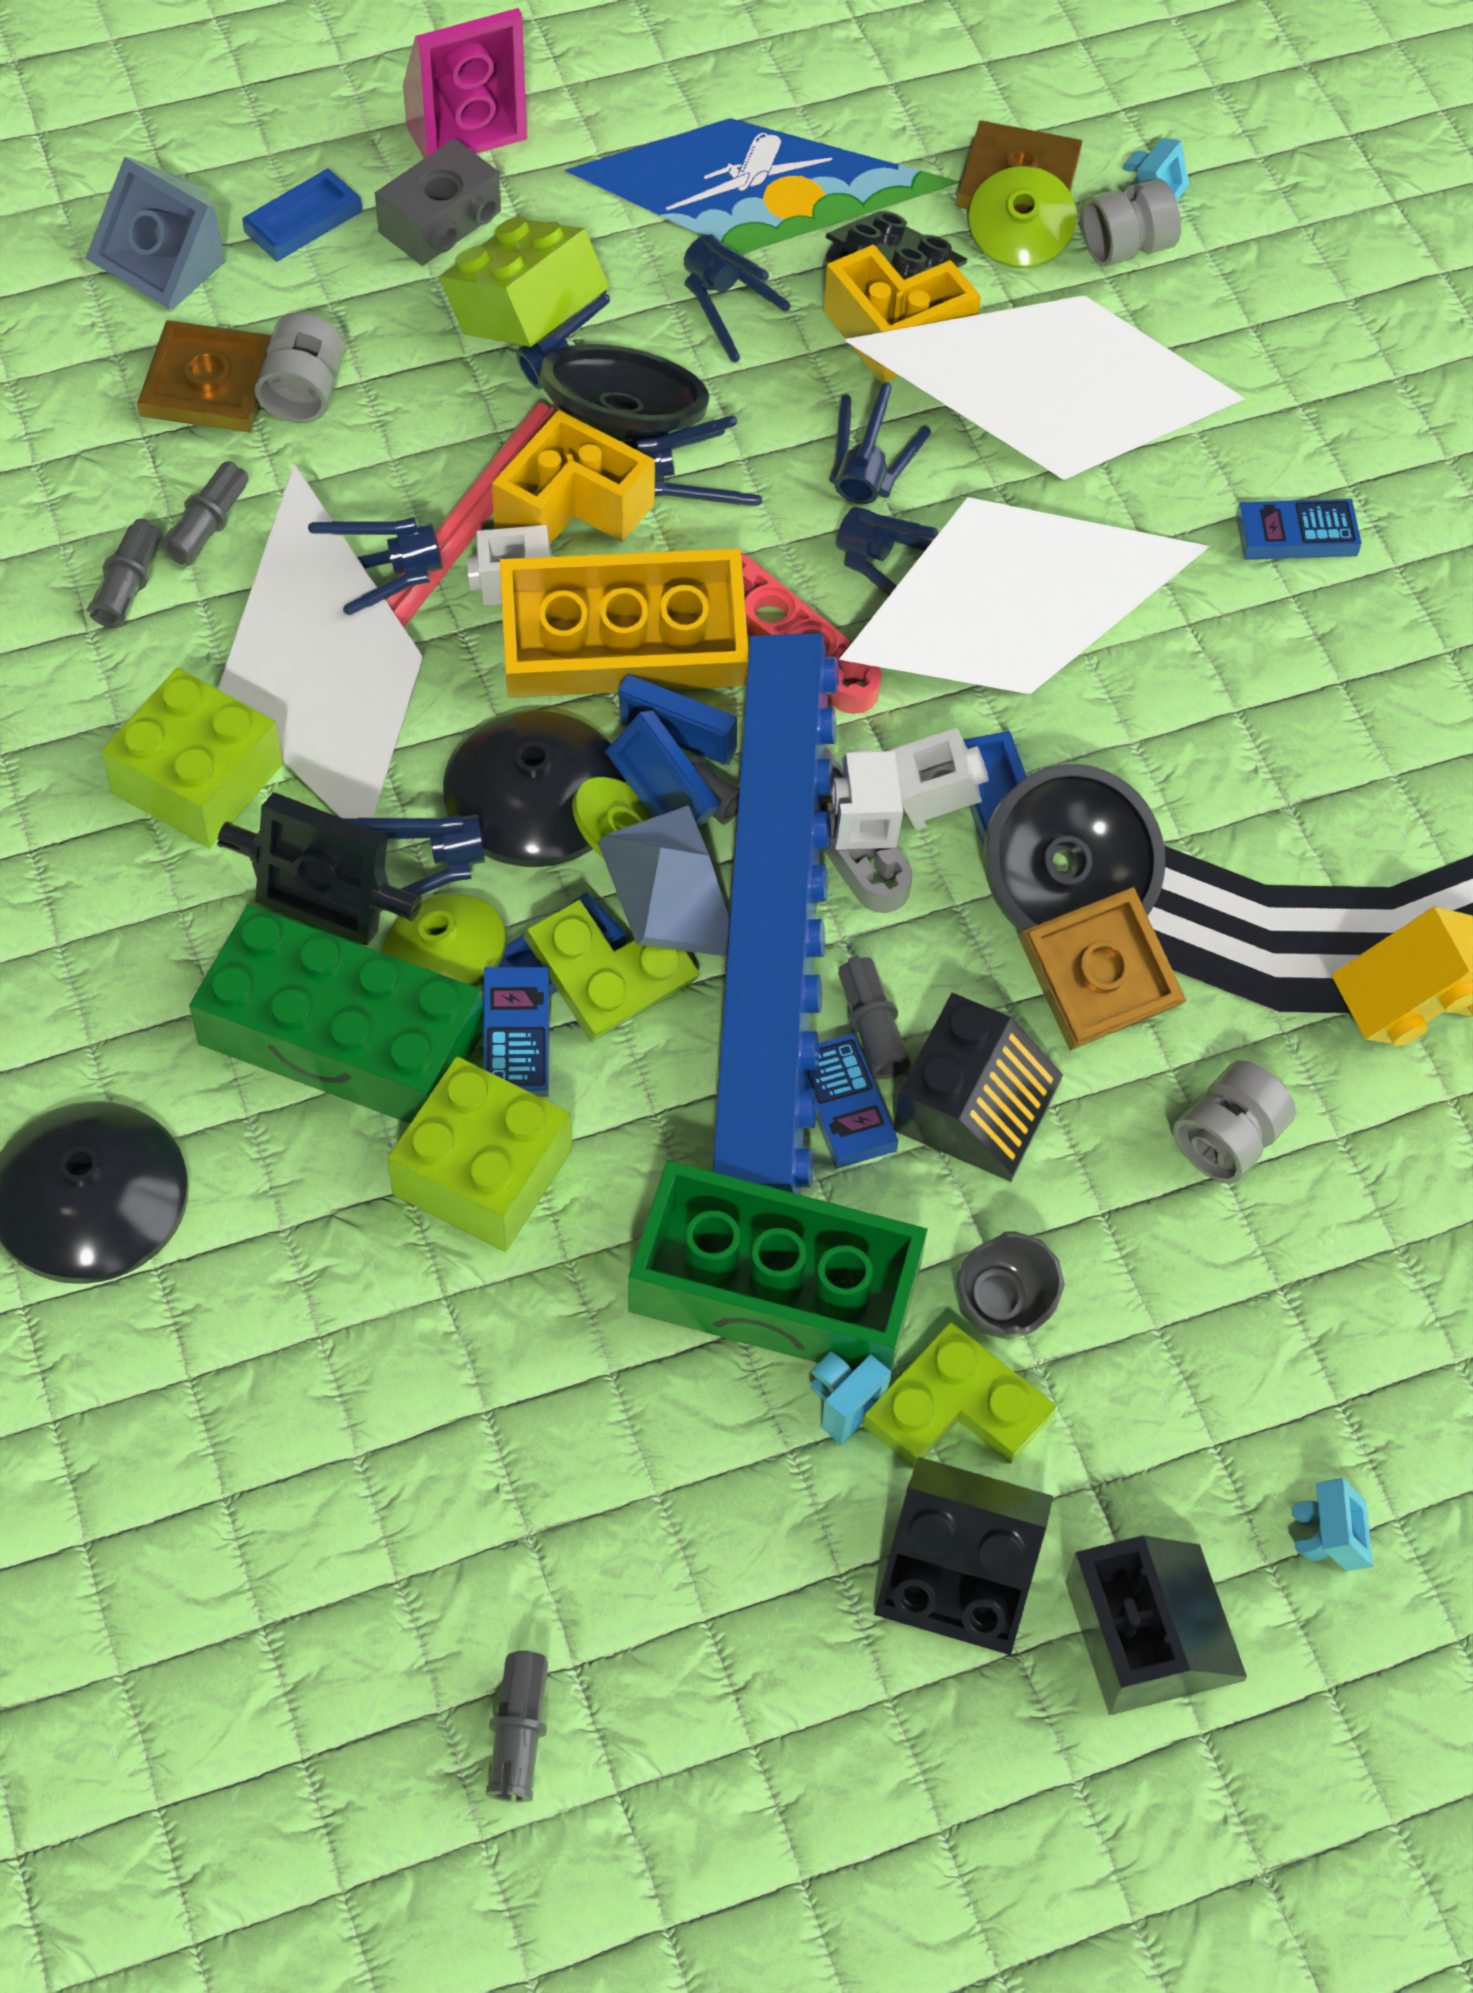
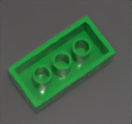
[189,904,484,1124]
[628,1160,928,1373]

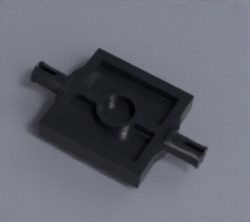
[217,792,422,946]

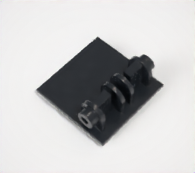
[825,211,968,280]

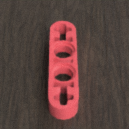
[741,553,882,714]

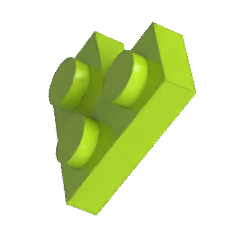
[523,899,700,1042]
[862,1322,1057,1467]

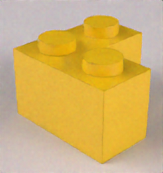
[823,244,981,383]
[492,410,655,545]
[1331,906,1473,1046]

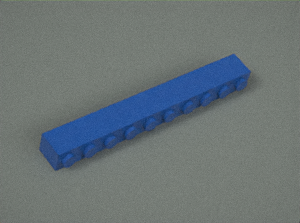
[713,633,839,1195]

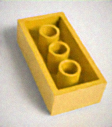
[500,548,749,698]

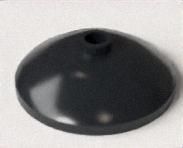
[540,344,709,441]
[443,710,626,867]
[983,764,1166,932]
[0,1101,189,1284]

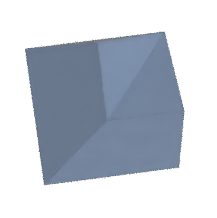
[85,157,225,309]
[598,805,730,956]

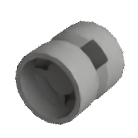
[1081,178,1181,267]
[255,313,344,423]
[1173,1060,1297,1184]

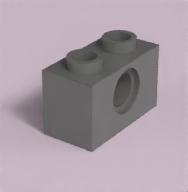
[374,138,501,266]

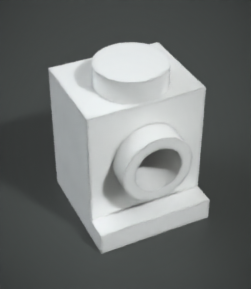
[467,525,551,606]
[888,727,989,830]
[832,749,903,850]

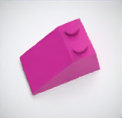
[403,8,527,158]

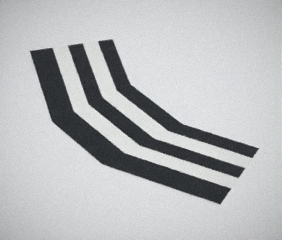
[1148,846,1473,1014]

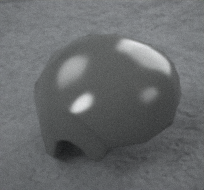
[954,1231,1065,1340]

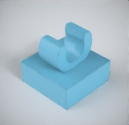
[1123,138,1189,201]
[810,1351,891,1445]
[1291,1478,1373,1571]

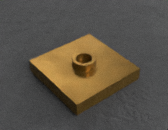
[957,120,1083,214]
[137,320,271,433]
[1018,887,1187,1051]

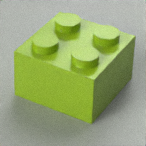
[438,217,609,347]
[101,667,283,849]
[387,1056,572,1252]

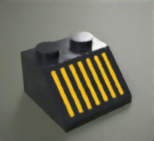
[893,992,1063,1182]

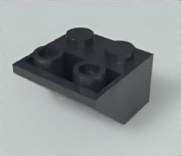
[874,1457,1053,1656]
[1065,1535,1247,1716]

